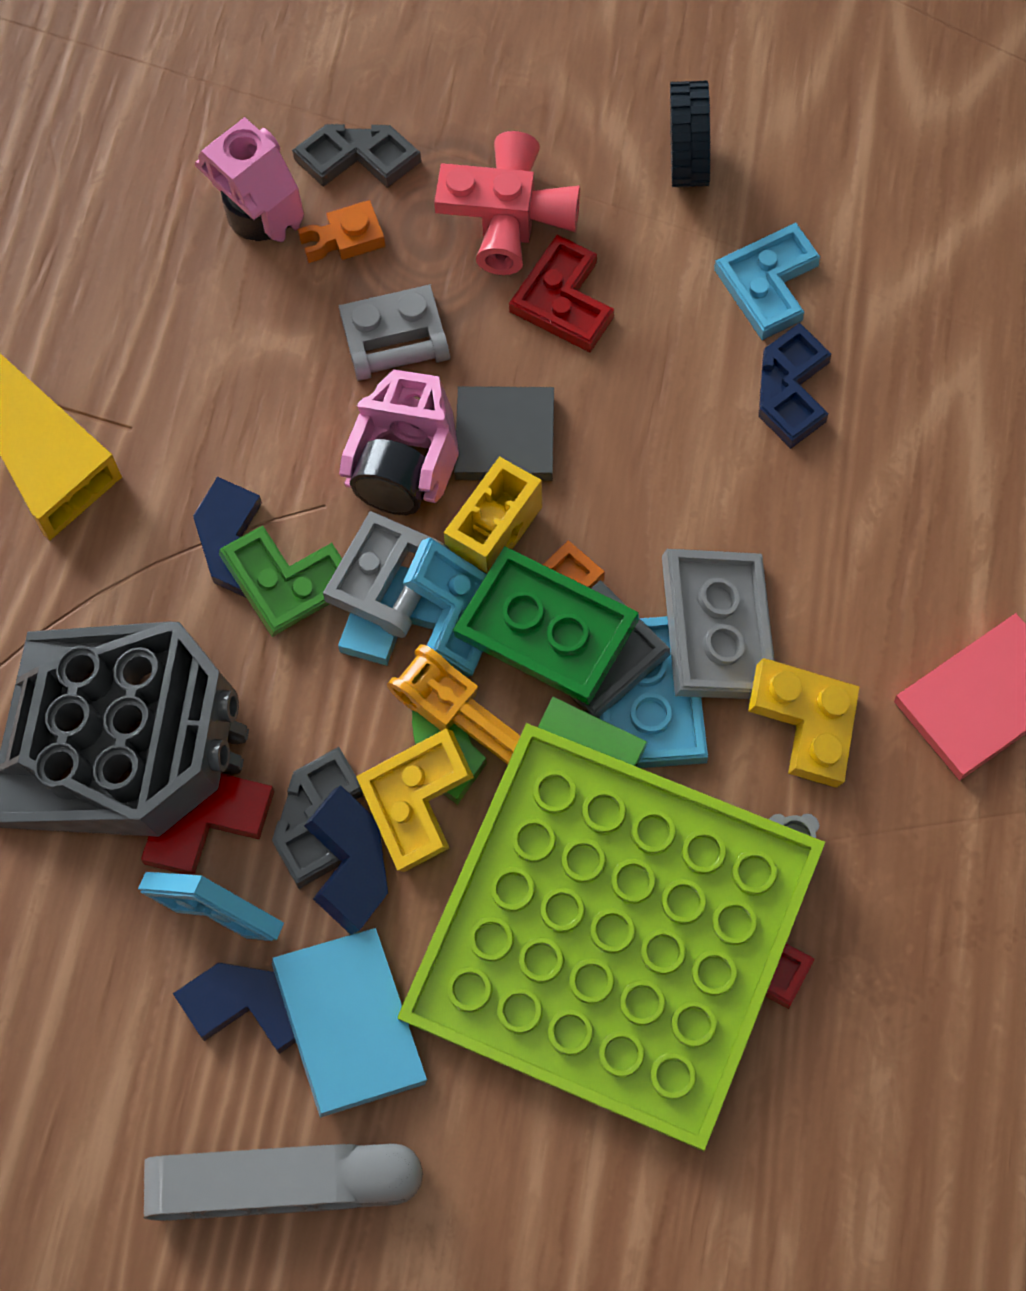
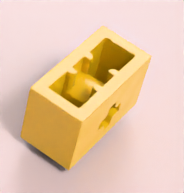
[443,456,542,574]

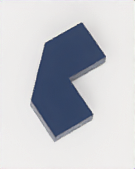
[758,323,832,449]
[193,476,262,598]
[304,785,388,935]
[173,963,296,1054]

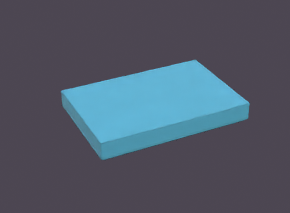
[599,616,708,768]
[272,928,427,1118]

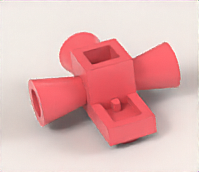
[434,131,580,275]

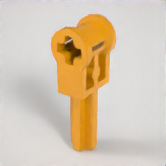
[387,644,520,765]

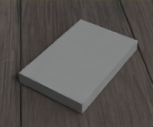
[662,549,775,699]

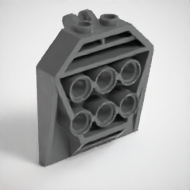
[0,622,249,837]

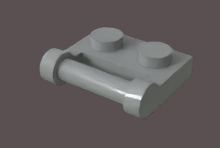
[339,284,450,381]
[323,511,451,638]

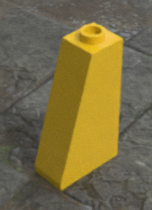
[0,353,122,541]

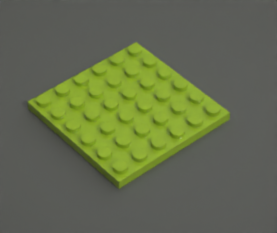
[397,723,825,1152]

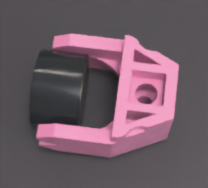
[195,117,304,243]
[339,369,459,515]

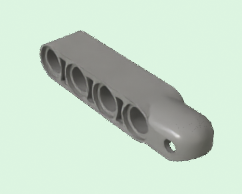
[144,1144,423,1221]

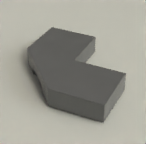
[292,124,421,188]
[272,747,364,889]

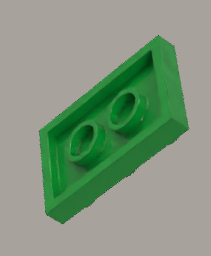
[453,546,639,705]

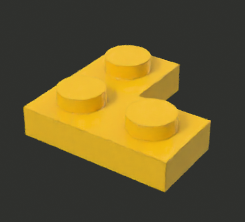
[748,658,859,788]
[356,728,474,872]

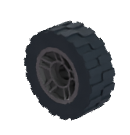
[670,80,710,187]

